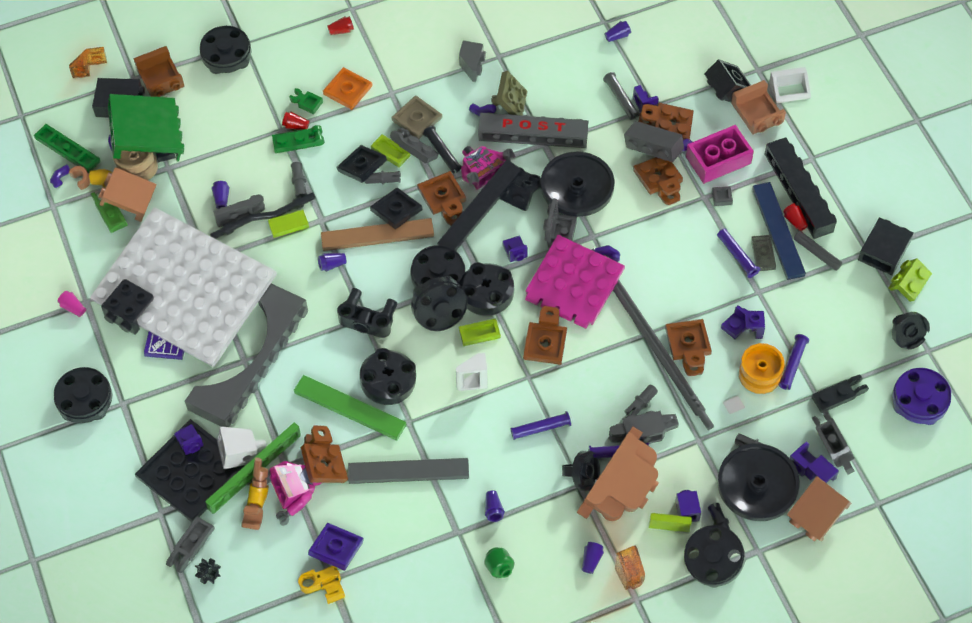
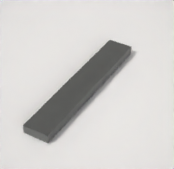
[348,458,469,484]

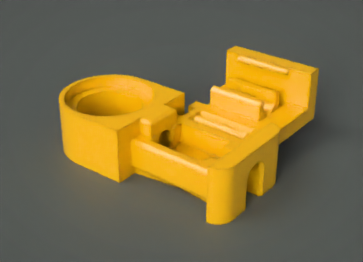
[298,566,345,604]

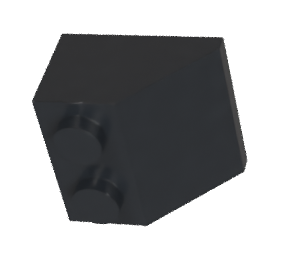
[704,59,751,102]

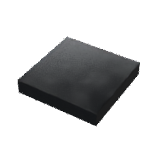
[336,145,387,183]
[370,187,423,230]

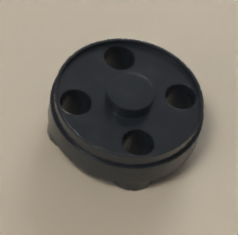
[200,25,252,74]
[410,245,465,287]
[459,262,515,316]
[411,276,468,331]
[359,348,416,405]
[54,367,113,423]
[684,525,746,588]

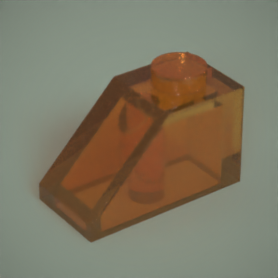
[615,545,645,590]

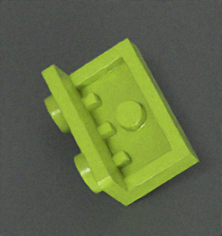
[888,258,932,302]

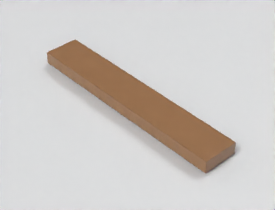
[321,218,434,251]

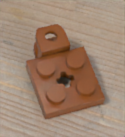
[638,103,694,140]
[633,157,683,205]
[417,171,466,226]
[523,306,567,365]
[665,319,712,376]
[300,425,348,483]

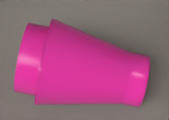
[57,291,86,317]

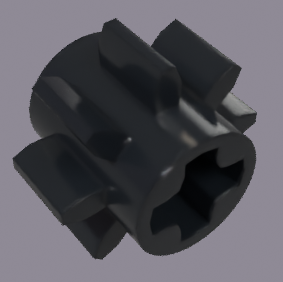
[195,558,221,584]

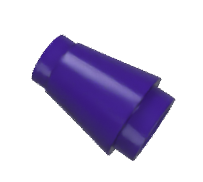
[604,21,632,42]
[211,181,230,209]
[317,253,347,272]
[485,490,505,522]
[582,542,604,574]

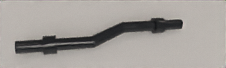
[210,192,316,239]

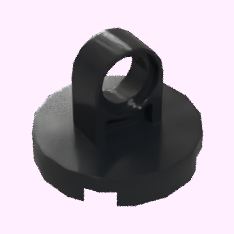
[892,312,930,350]
[562,451,600,491]

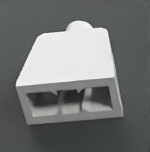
[217,427,266,469]

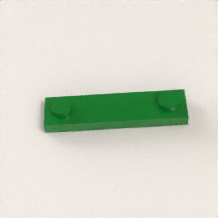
[34,124,101,173]

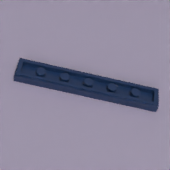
[752,182,806,280]

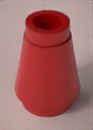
[327,16,354,35]
[282,111,310,130]
[783,203,808,231]

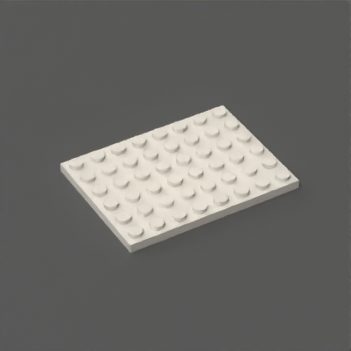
[90,207,277,368]

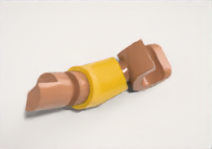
[69,166,113,190]
[241,458,269,530]

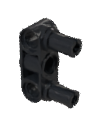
[337,288,398,338]

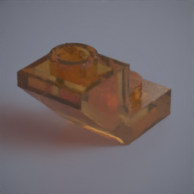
[69,47,107,78]

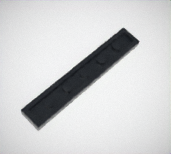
[437,159,522,251]

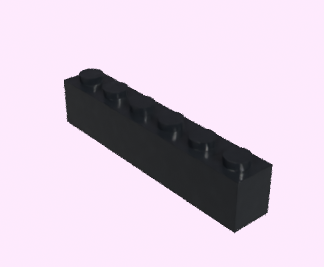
[764,137,837,239]

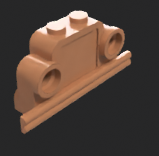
[577,427,659,521]

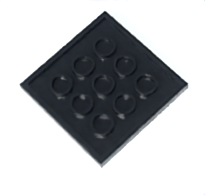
[135,419,245,522]

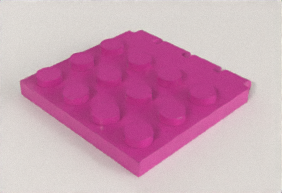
[525,235,625,329]

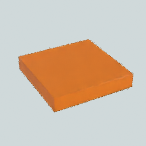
[323,67,373,110]

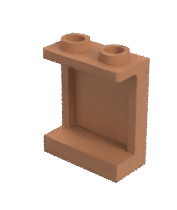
[731,80,786,134]
[98,167,157,222]
[787,476,852,542]

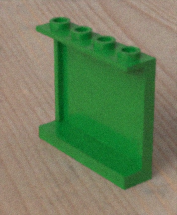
[107,94,184,162]

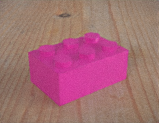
[686,124,754,184]

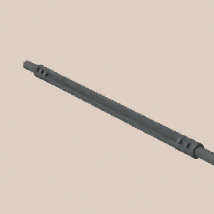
[591,248,714,430]

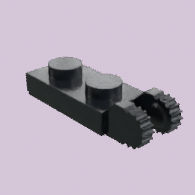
[811,374,869,413]

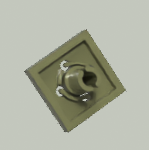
[491,71,528,116]

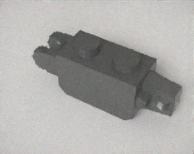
[812,410,855,475]
[608,411,679,444]

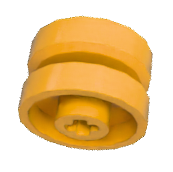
[739,343,785,394]

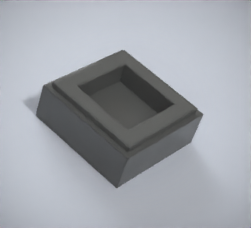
[712,186,733,206]

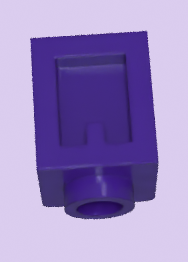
[633,85,659,113]
[502,235,528,262]
[721,305,748,340]
[744,311,765,339]
[174,424,204,455]

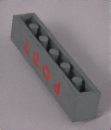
[478,113,589,149]

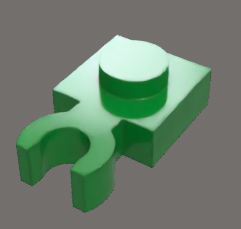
[289,88,323,115]

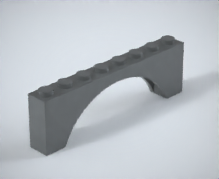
[184,283,308,427]

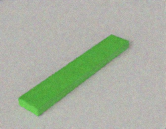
[294,375,407,441]
[205,422,301,514]

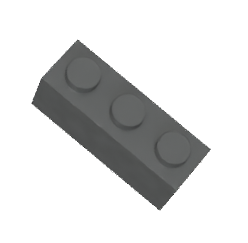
[624,121,684,162]

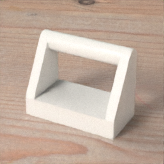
[769,66,811,104]
[455,353,488,391]

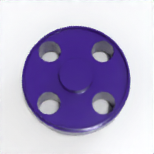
[892,368,951,425]

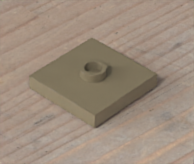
[391,95,442,139]

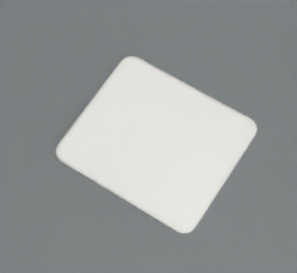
[723,396,745,414]

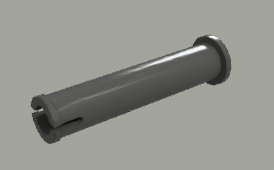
[603,72,639,120]

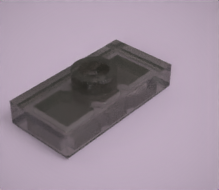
[751,235,776,271]

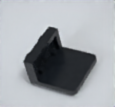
[500,167,541,211]
[101,279,154,335]

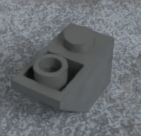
[459,40,486,82]

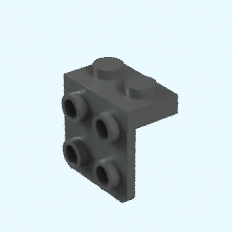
[543,198,577,249]

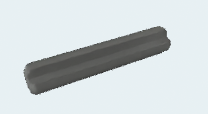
[794,231,842,271]

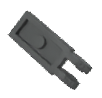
[390,127,439,164]
[213,194,265,228]
[166,516,215,573]

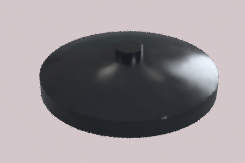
[541,151,615,217]
[717,443,800,521]

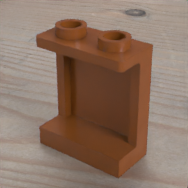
[133,46,185,97]

